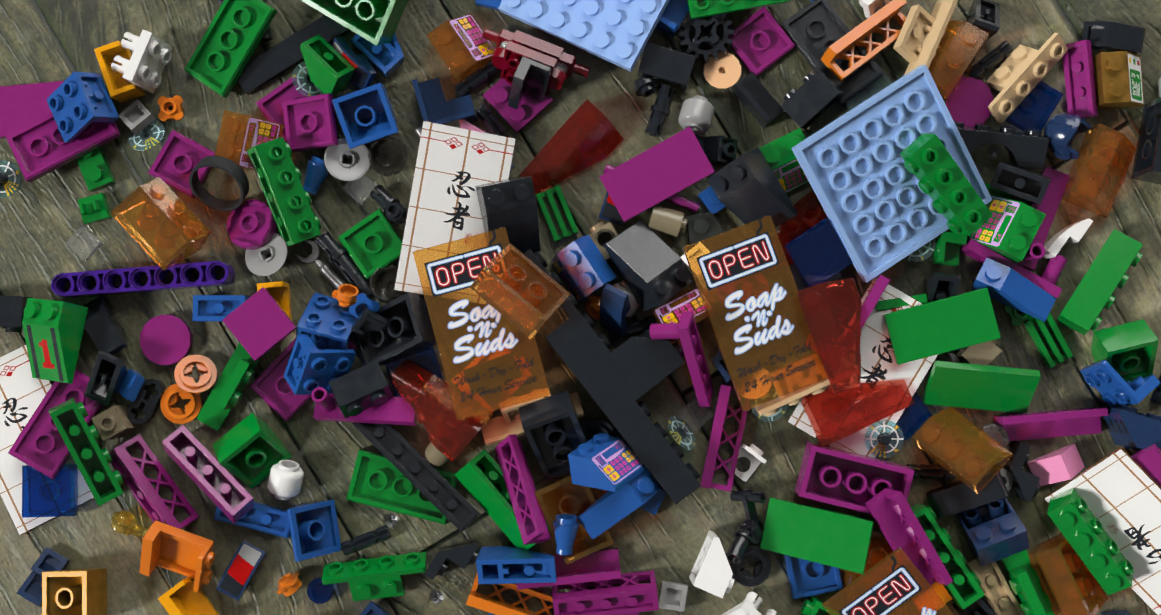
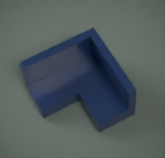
[412,77,478,127]

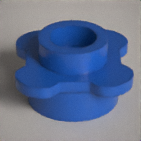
[349,293,380,318]

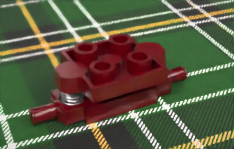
[482,28,590,96]

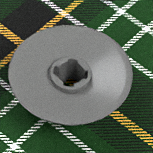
[324,138,371,181]
[245,233,287,276]

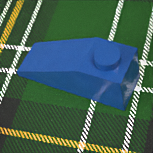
[971,257,1056,322]
[577,468,661,539]
[476,546,557,584]

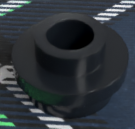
[634,75,659,97]

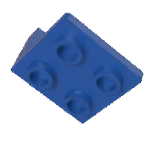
[47,71,119,143]
[296,293,363,350]
[284,334,356,395]
[1080,360,1161,407]

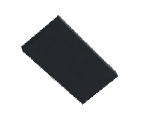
[781,0,884,105]

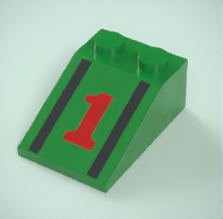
[22,298,88,384]

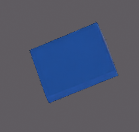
[287,499,342,562]

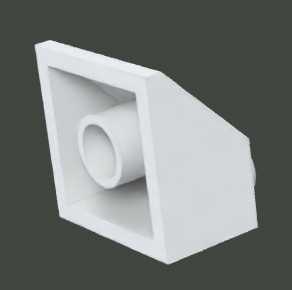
[689,530,734,598]

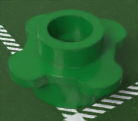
[1004,305,1034,326]

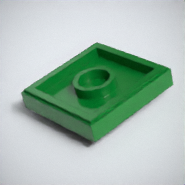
[338,208,403,280]

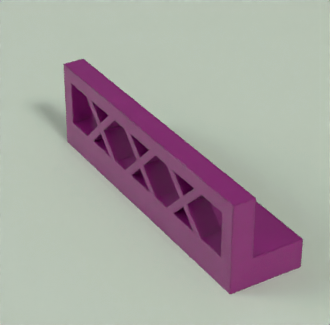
[700,385,750,492]
[994,407,1108,441]
[109,434,199,529]
[495,434,551,545]
[865,488,953,592]
[516,548,621,590]
[552,570,659,615]

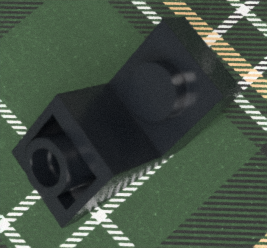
[1081,21,1146,54]
[695,134,738,165]
[84,295,127,355]
[1003,441,1040,502]
[424,541,480,580]

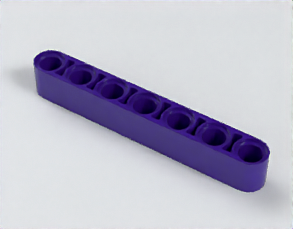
[51,261,236,298]

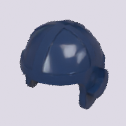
[1044,113,1091,160]

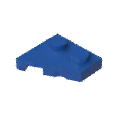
[350,33,405,77]

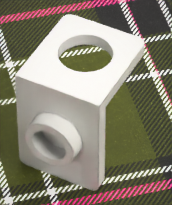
[726,443,767,482]

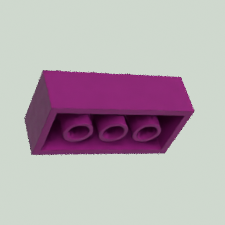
[795,441,914,514]

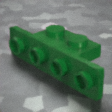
[687,0,791,19]
[197,342,261,430]
[1001,550,1057,615]
[322,552,427,602]

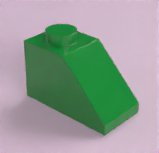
[300,34,355,96]

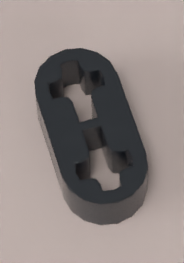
[127,379,166,425]

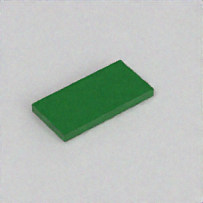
[184,0,278,98]
[883,288,1001,365]
[922,361,1041,414]
[346,449,458,525]
[760,497,874,574]

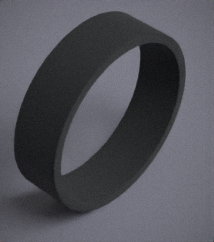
[189,156,249,212]

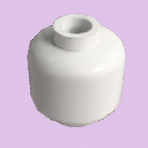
[267,460,304,500]

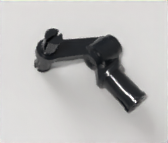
[370,185,408,225]
[725,489,766,564]

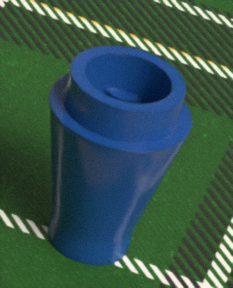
[303,155,330,195]
[553,514,579,555]

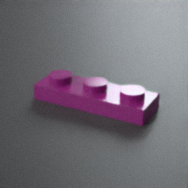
[1063,40,1098,119]

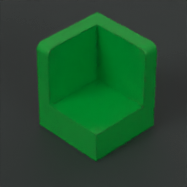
[932,232,967,266]

